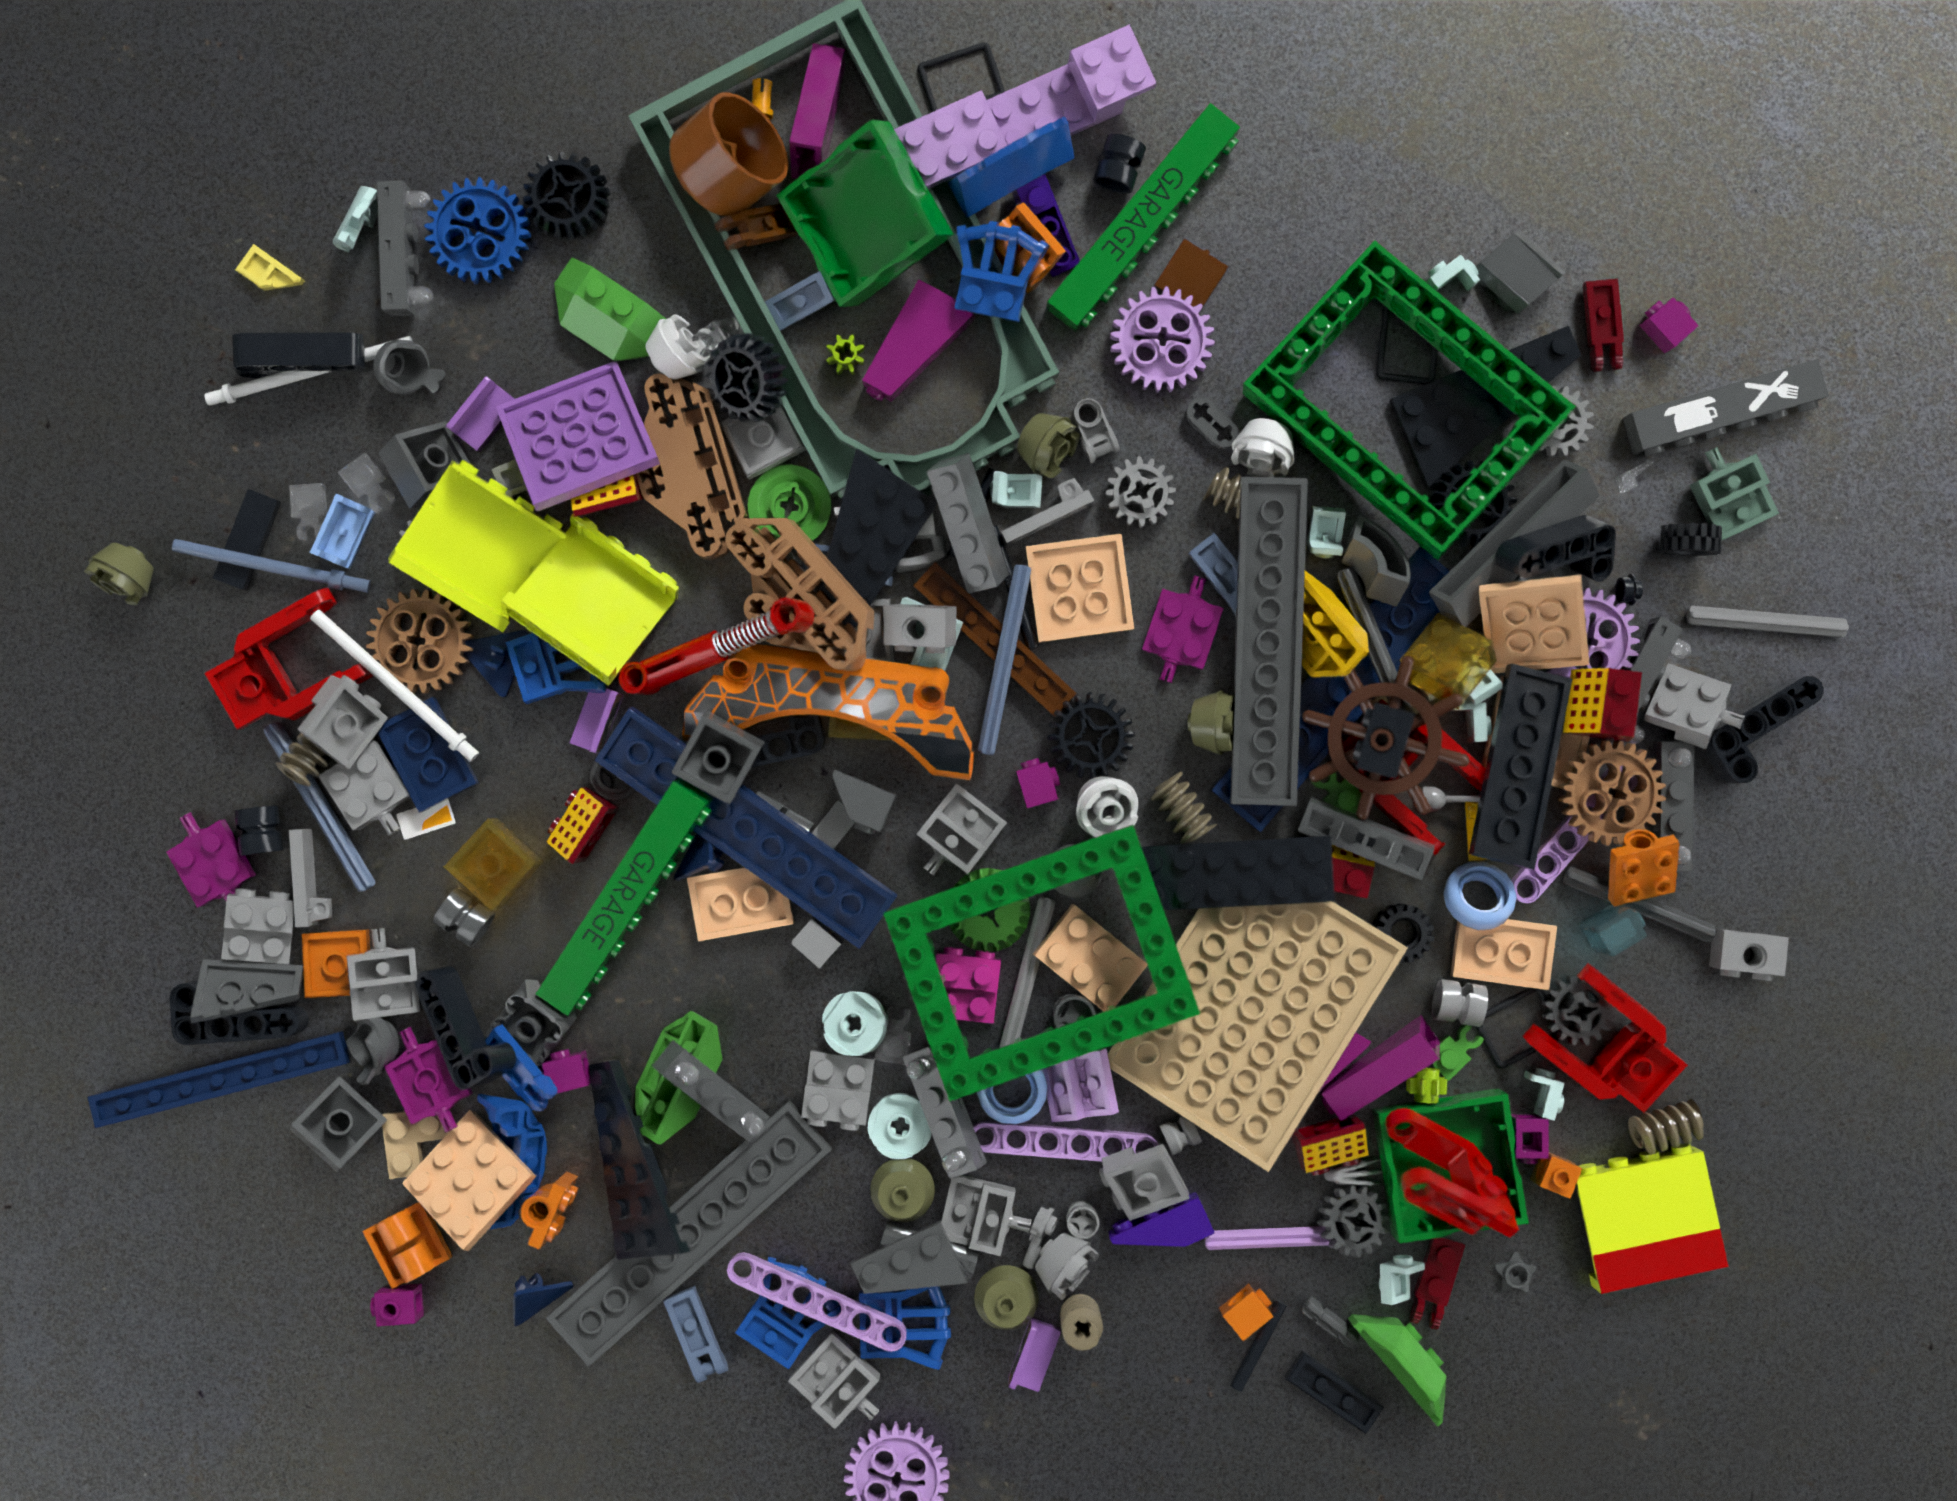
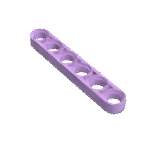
[1511,766,1637,903]
[973,1121,1159,1162]
[727,1252,907,1352]

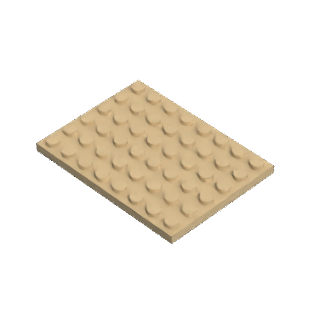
[1108,902,1408,1172]

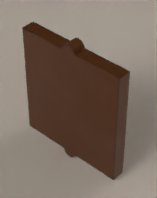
[1154,238,1229,308]

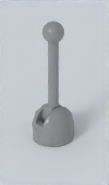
[1423,786,1480,812]

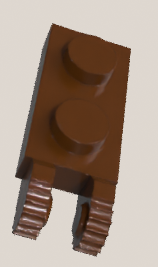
[715,203,798,250]

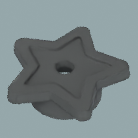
[1495,1252,1537,1293]

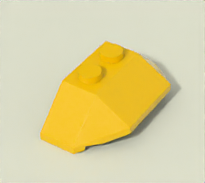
[1302,571,1369,678]

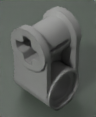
[1072,398,1120,464]

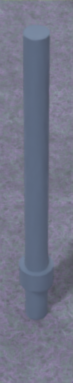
[172,539,371,593]

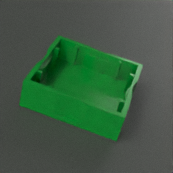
[776,120,954,307]
[1371,1088,1529,1244]

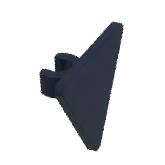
[464,630,529,697]
[674,833,724,881]
[513,1273,574,1326]

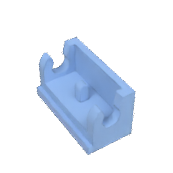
[310,494,376,569]

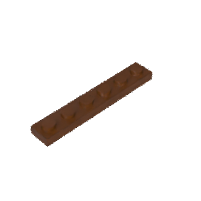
[913,562,1077,717]

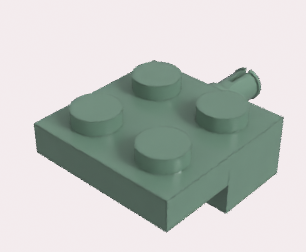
[1689,447,1779,540]

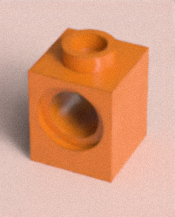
[1530,1153,1582,1199]
[1219,1284,1274,1341]

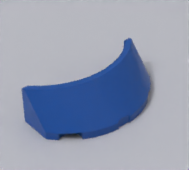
[948,116,1075,218]
[477,1094,547,1230]

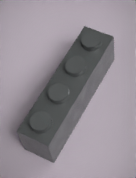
[927,453,1009,594]

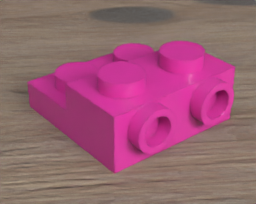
[936,947,1001,1024]

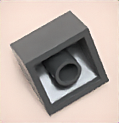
[378,421,470,509]
[671,711,765,805]
[832,770,898,835]
[290,1076,387,1173]

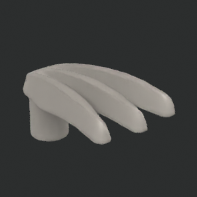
[895,536,948,573]
[1324,1156,1383,1187]

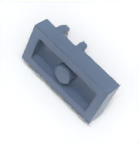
[765,271,836,331]

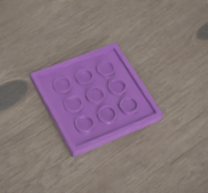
[495,361,660,512]

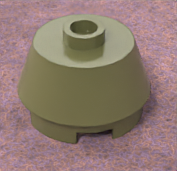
[1017,413,1080,478]
[84,543,154,605]
[1187,690,1234,755]
[870,1158,935,1222]
[974,1265,1039,1330]

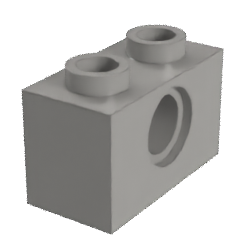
[884,604,957,653]
[1709,929,1789,981]

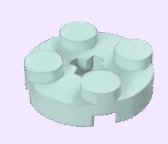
[822,991,889,1056]
[868,1093,932,1159]

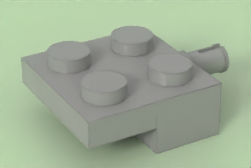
[1644,663,1745,749]
[319,741,411,836]
[917,783,1007,876]
[346,928,420,1021]
[941,1175,1031,1256]
[788,1330,880,1429]

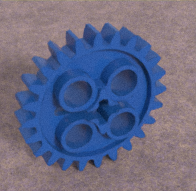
[424,177,532,284]

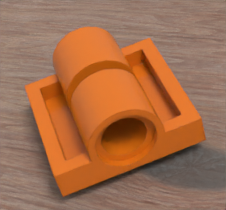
[994,202,1066,294]
[1608,829,1679,907]
[521,1171,579,1250]
[362,1202,453,1289]

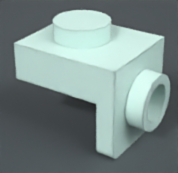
[1426,255,1480,291]
[990,471,1042,508]
[1307,506,1346,558]
[1449,697,1492,743]
[1524,1067,1564,1121]
[1379,1255,1425,1305]

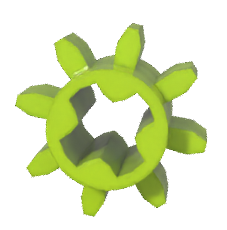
[826,334,865,375]
[1406,1067,1447,1103]

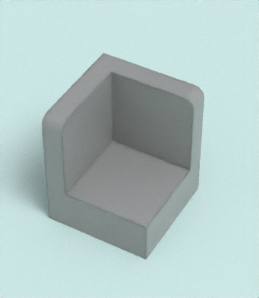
[792,917,843,969]

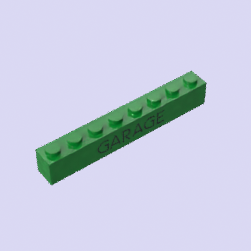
[1046,103,1240,333]
[536,778,713,1016]

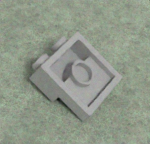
[298,675,388,769]
[221,889,295,964]
[801,1050,875,1131]
[1099,1144,1190,1221]

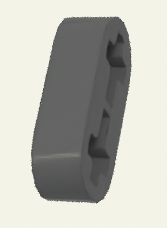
[1185,397,1239,450]

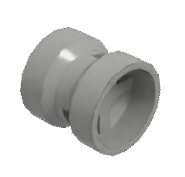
[1159,1116,1202,1155]
[1066,1201,1099,1239]

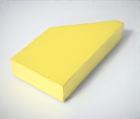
[235,244,305,291]

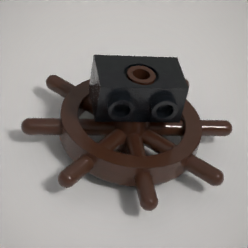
[1302,656,1470,820]

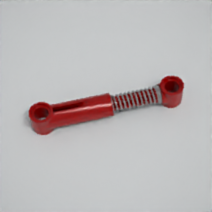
[619,597,814,695]

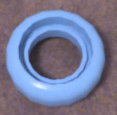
[1443,861,1517,930]
[977,1069,1047,1125]

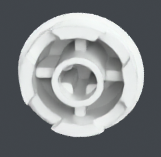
[646,314,710,380]
[1231,418,1295,478]
[1076,776,1138,837]

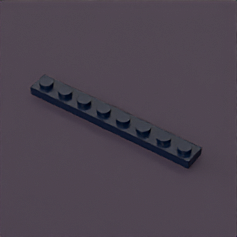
[87,1031,350,1128]

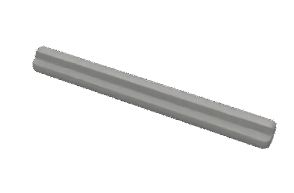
[1686,606,1849,637]
[999,896,1055,1048]

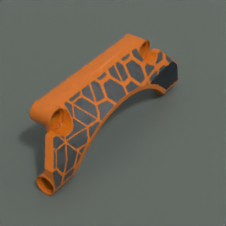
[682,644,974,780]

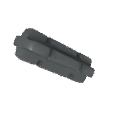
[1301,1297,1360,1348]

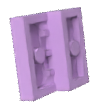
[1042,1048,1119,1122]

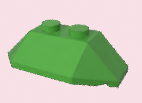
[554,258,666,362]
[635,1011,723,1144]
[1348,1314,1446,1426]

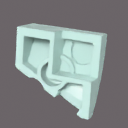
[332,186,378,253]

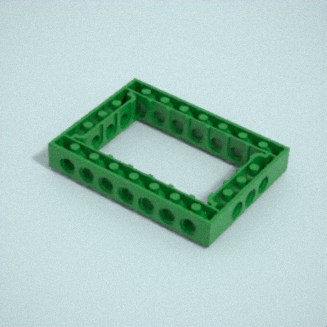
[1243,240,1576,560]
[883,824,1200,1101]

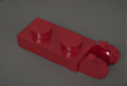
[1582,279,1624,372]
[1409,1237,1466,1330]

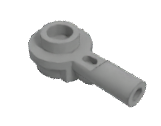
[1022,1207,1058,1269]

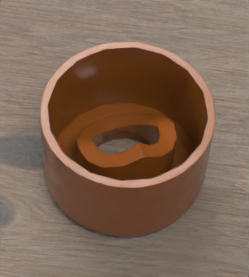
[669,92,788,217]

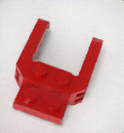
[204,588,374,730]
[1342,699,1486,856]
[1522,963,1688,1113]
[1385,1108,1519,1238]

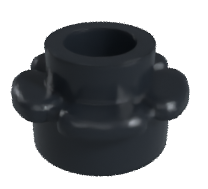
[1615,574,1643,606]

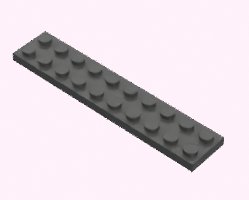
[1230,477,1308,806]
[546,1100,832,1367]

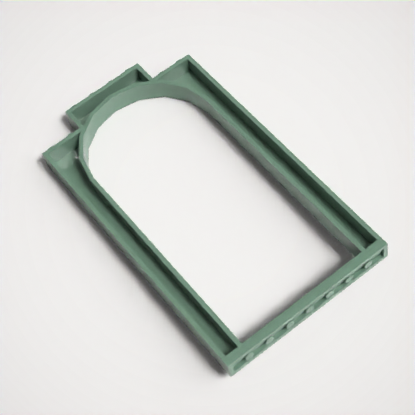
[628,0,1059,499]

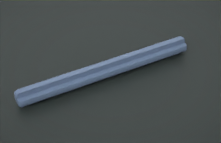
[978,565,1031,755]
[264,722,375,892]

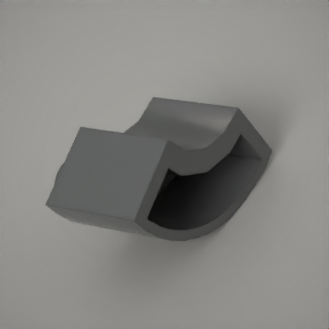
[1341,515,1410,607]

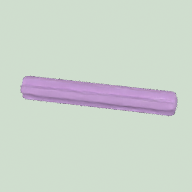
[1205,1226,1331,1250]

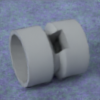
[1432,978,1488,1027]

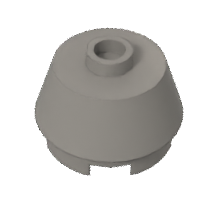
[1035,1232,1099,1300]

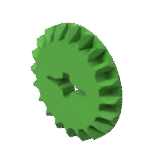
[748,464,832,541]
[950,868,1030,952]

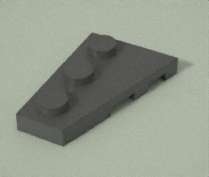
[190,959,304,1023]
[851,1220,968,1294]

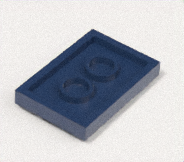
[378,697,479,813]

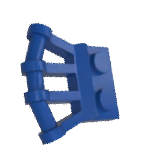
[955,221,1049,322]
[505,633,606,704]
[735,1257,841,1369]
[859,1286,951,1370]

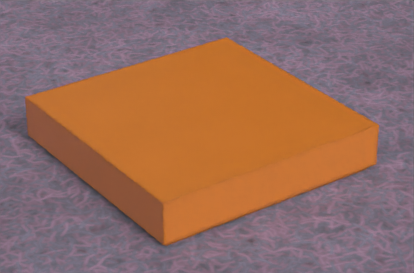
[302,929,370,998]

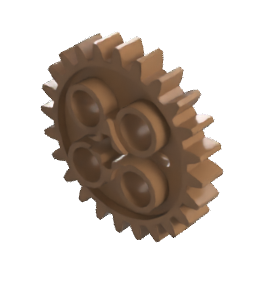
[366,589,474,694]
[1558,740,1666,846]

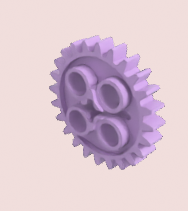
[1110,286,1215,393]
[1546,588,1640,679]
[844,1421,949,1501]

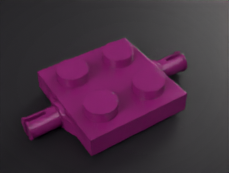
[1142,576,1224,683]
[166,813,256,908]
[384,1027,473,1133]

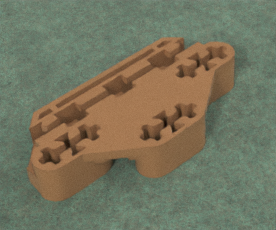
[636,373,747,560]
[725,518,874,671]

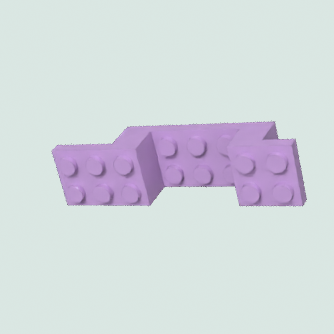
[894,24,1157,189]

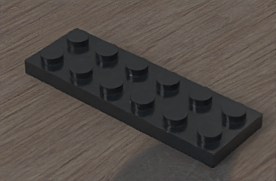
[1468,663,1572,870]
[1141,836,1336,910]

